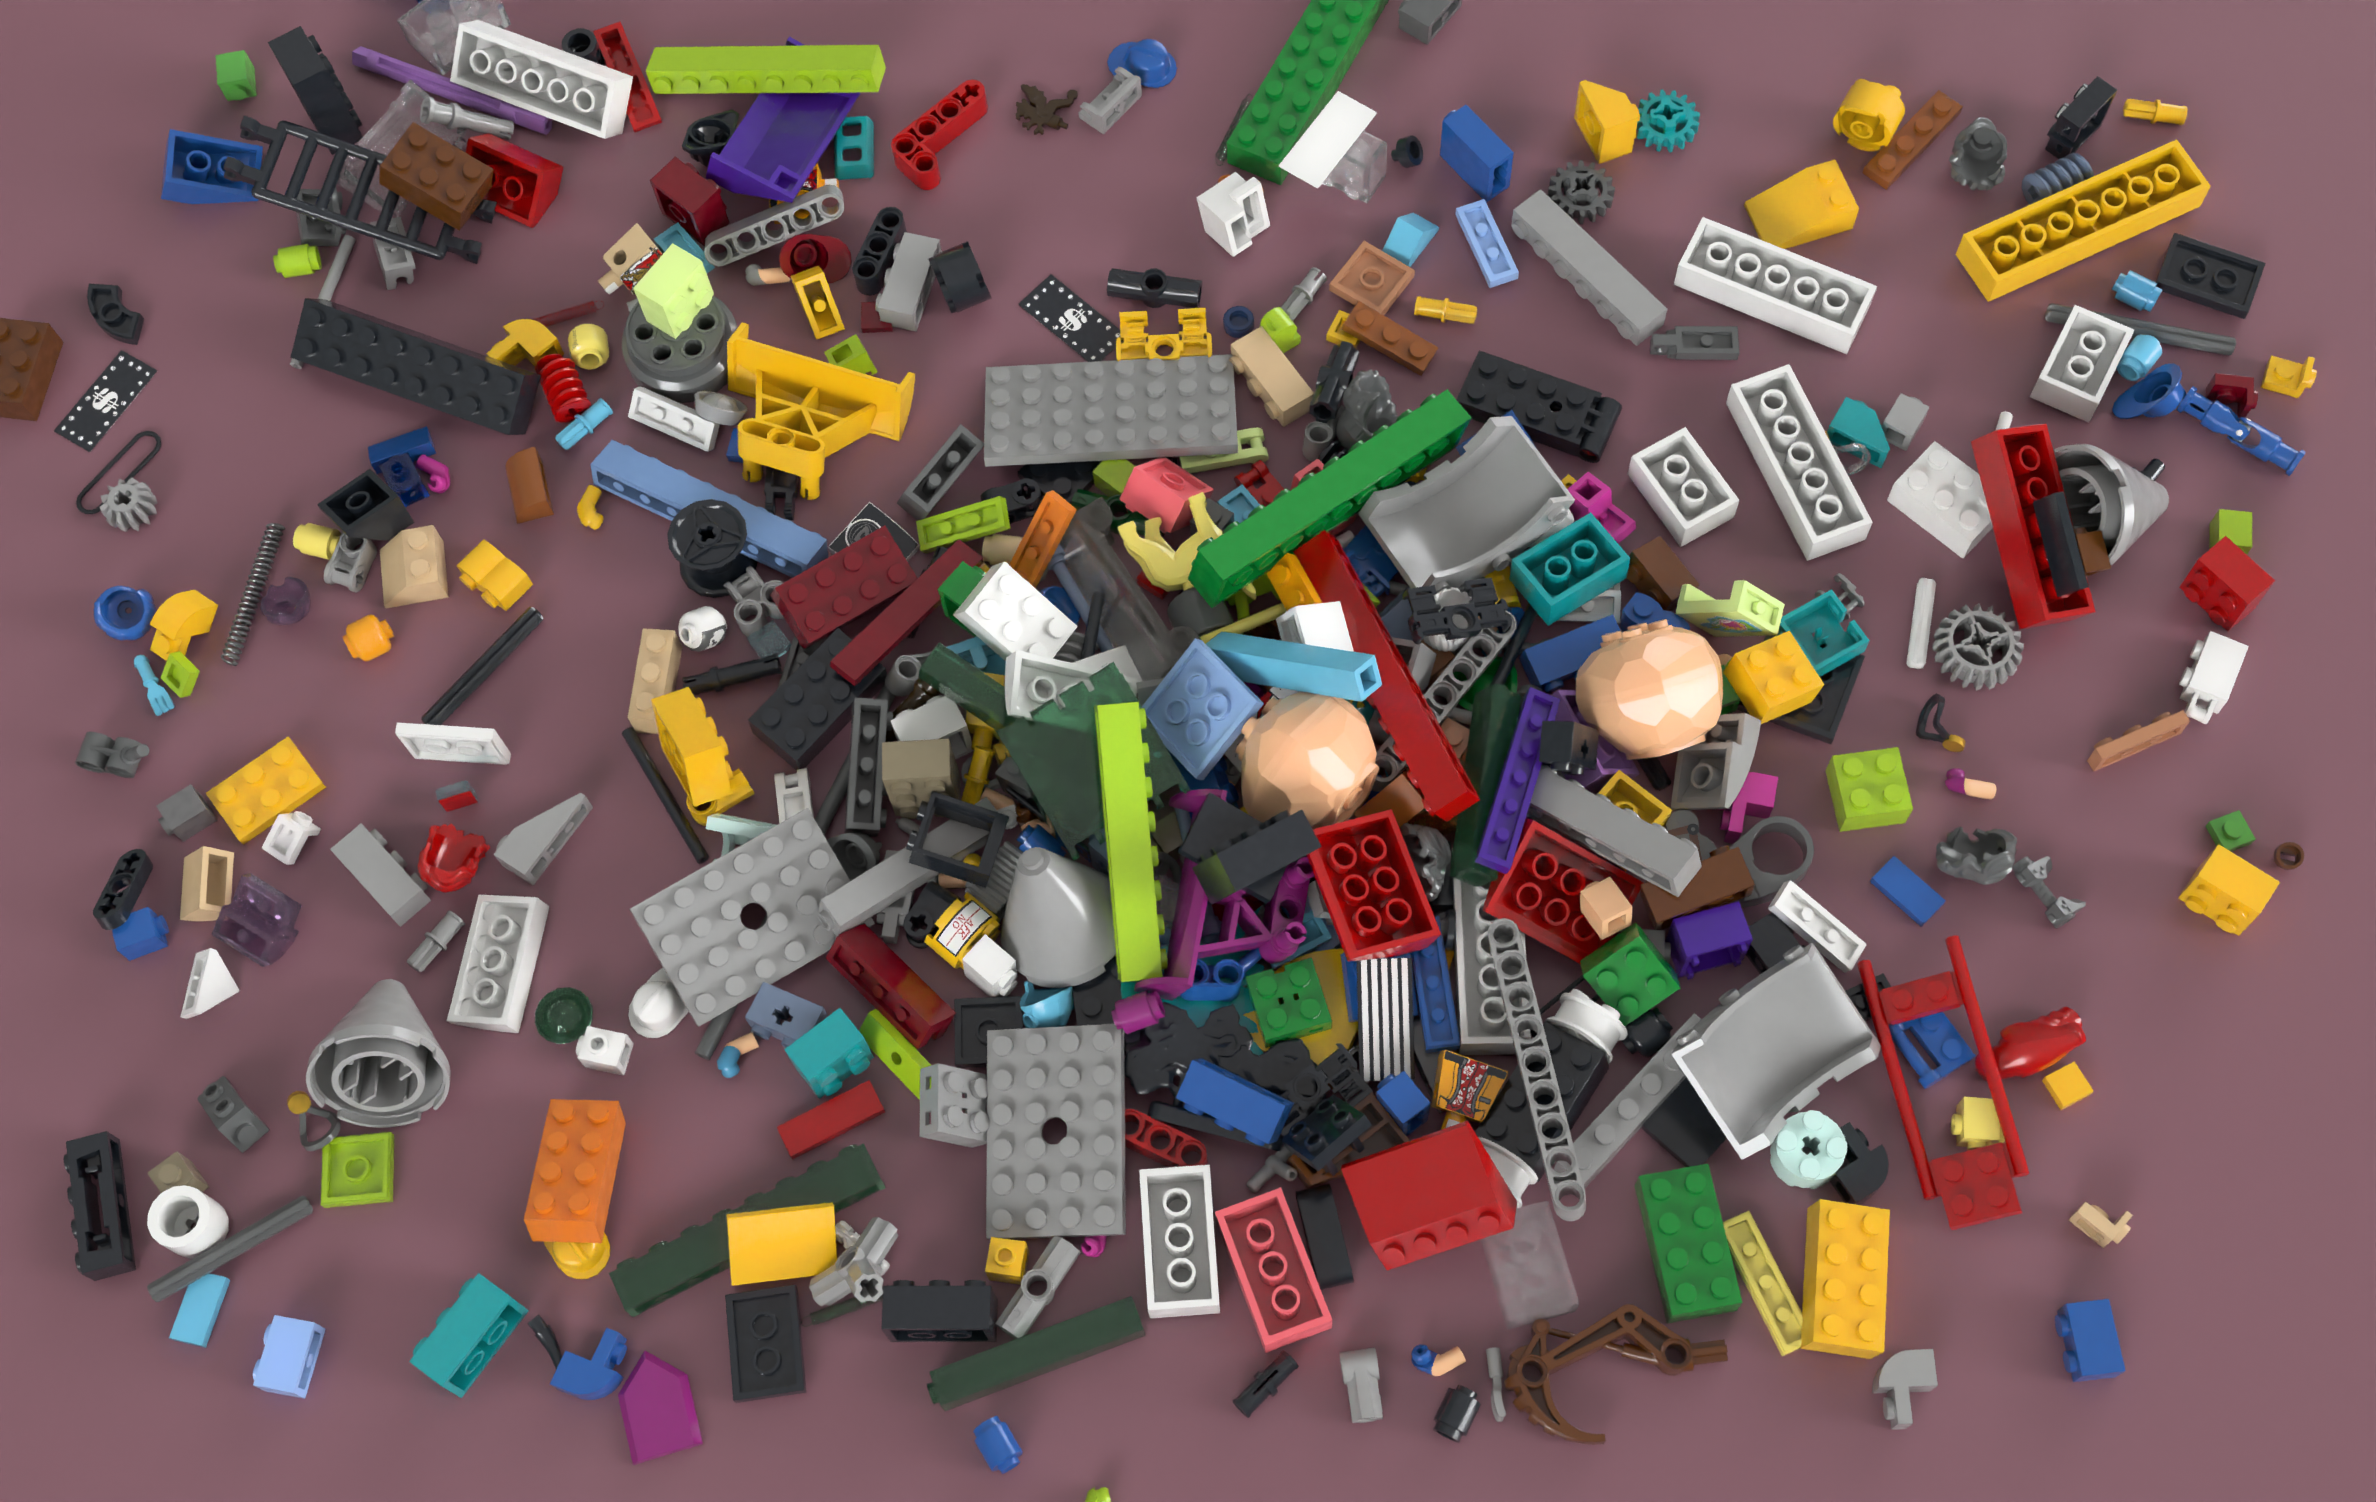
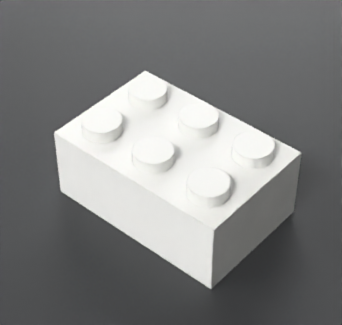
[2030,305,2134,423]
[1628,427,1739,547]
[1887,441,1993,558]
[953,562,1078,661]

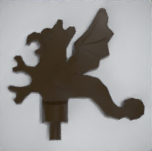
[1016,84,1078,135]

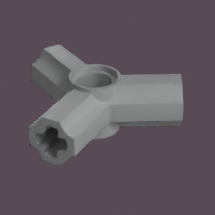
[809,1217,899,1306]

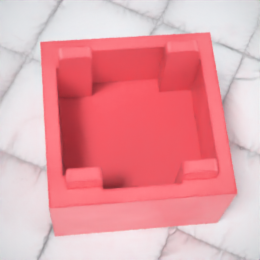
[1119,457,1214,533]

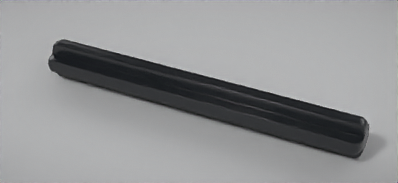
[421,607,543,725]

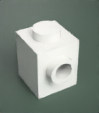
[576,1026,634,1076]

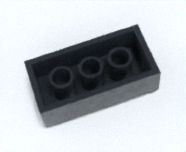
[268,26,364,155]
[748,628,887,770]

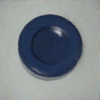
[1223,306,1254,338]

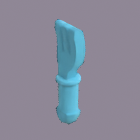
[133,654,175,716]

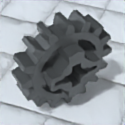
[1547,160,1615,224]

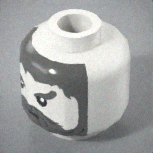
[678,606,727,652]

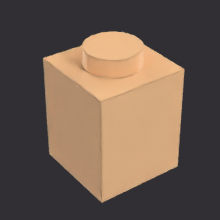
[1580,877,1632,940]

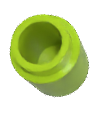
[273,244,322,278]

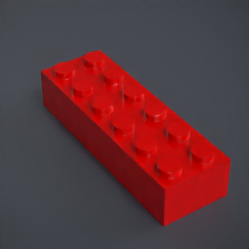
[1971,423,2096,630]

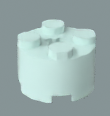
[1770,1110,1847,1189]

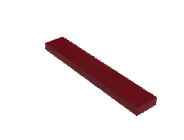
[830,539,983,686]

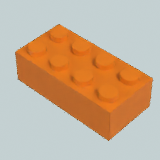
[524,1099,626,1243]

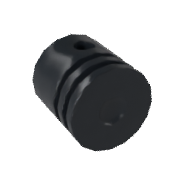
[561,28,604,66]

